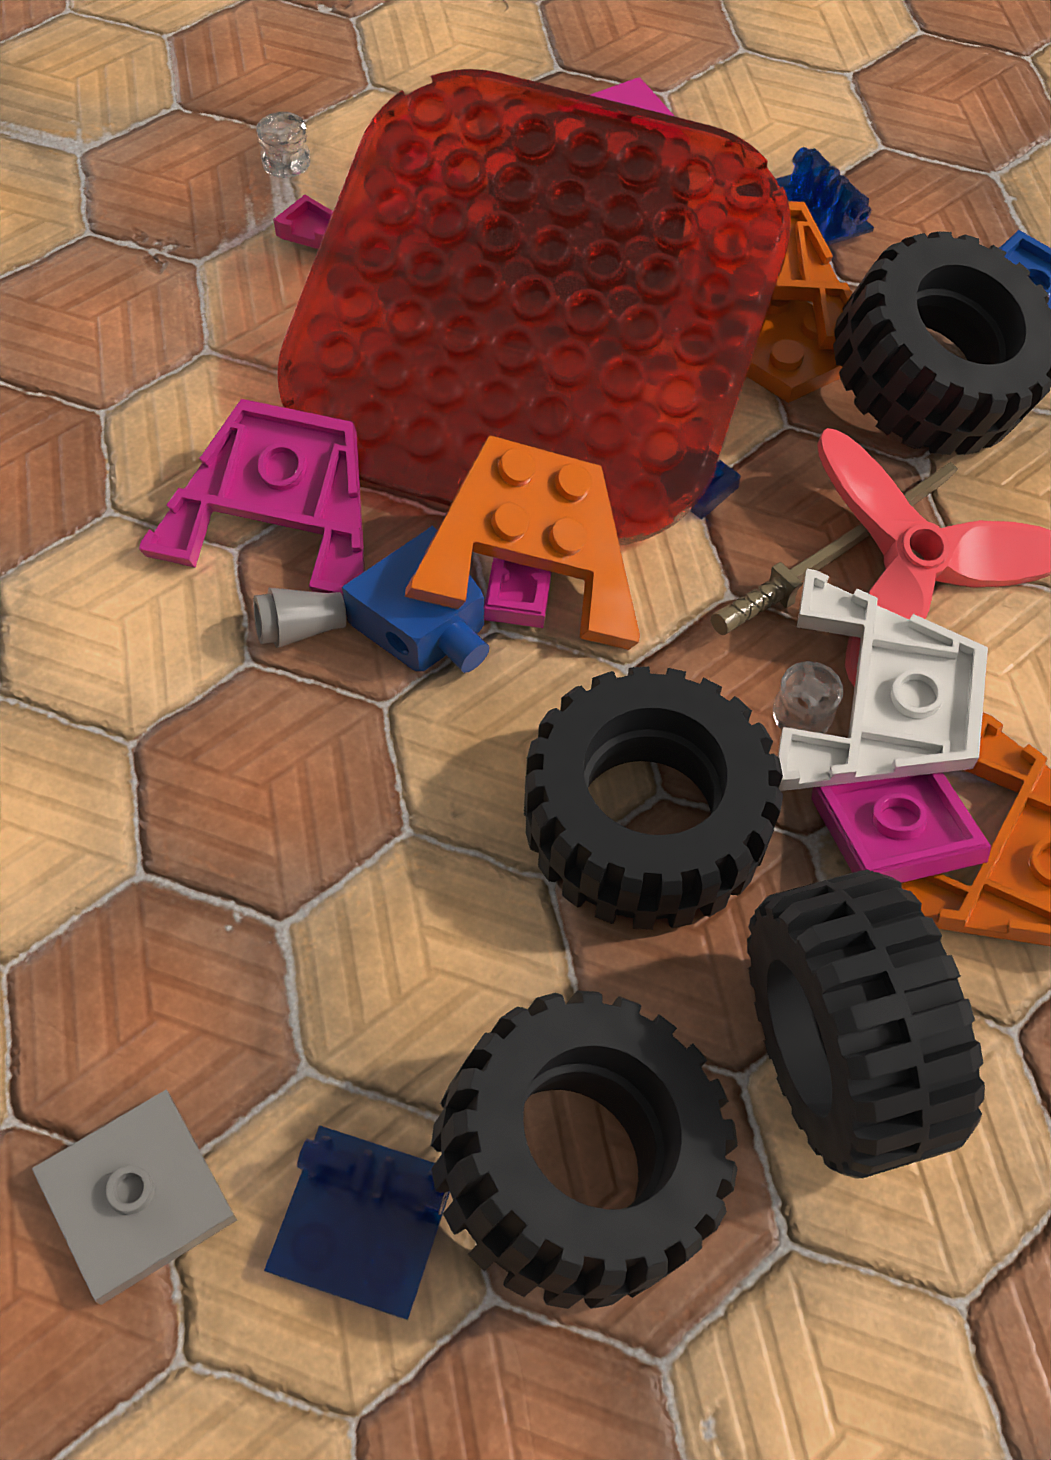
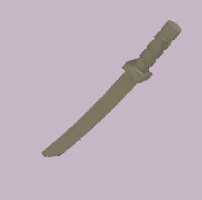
[711,462,958,635]

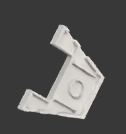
[777,569,988,791]

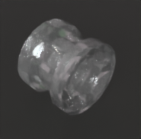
[256,112,311,178]
[772,661,843,734]

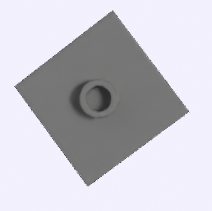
[32,1089,237,1305]

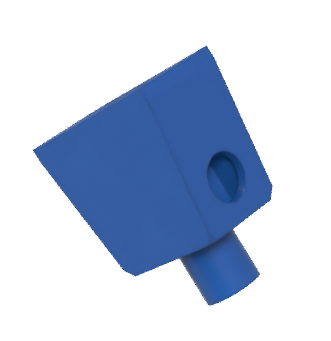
[342,526,489,673]

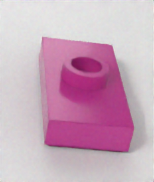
[484,557,552,628]

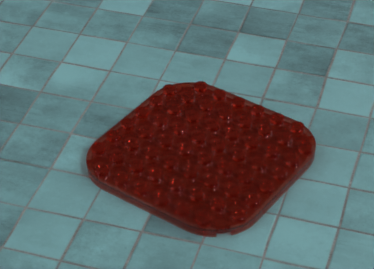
[278,69,791,545]

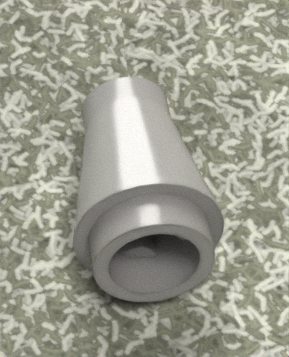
[253,587,346,648]

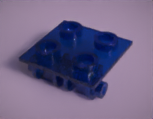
[736,147,875,245]
[264,1125,450,1321]

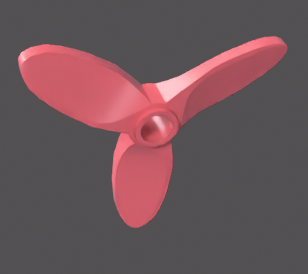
[817,428,1051,687]

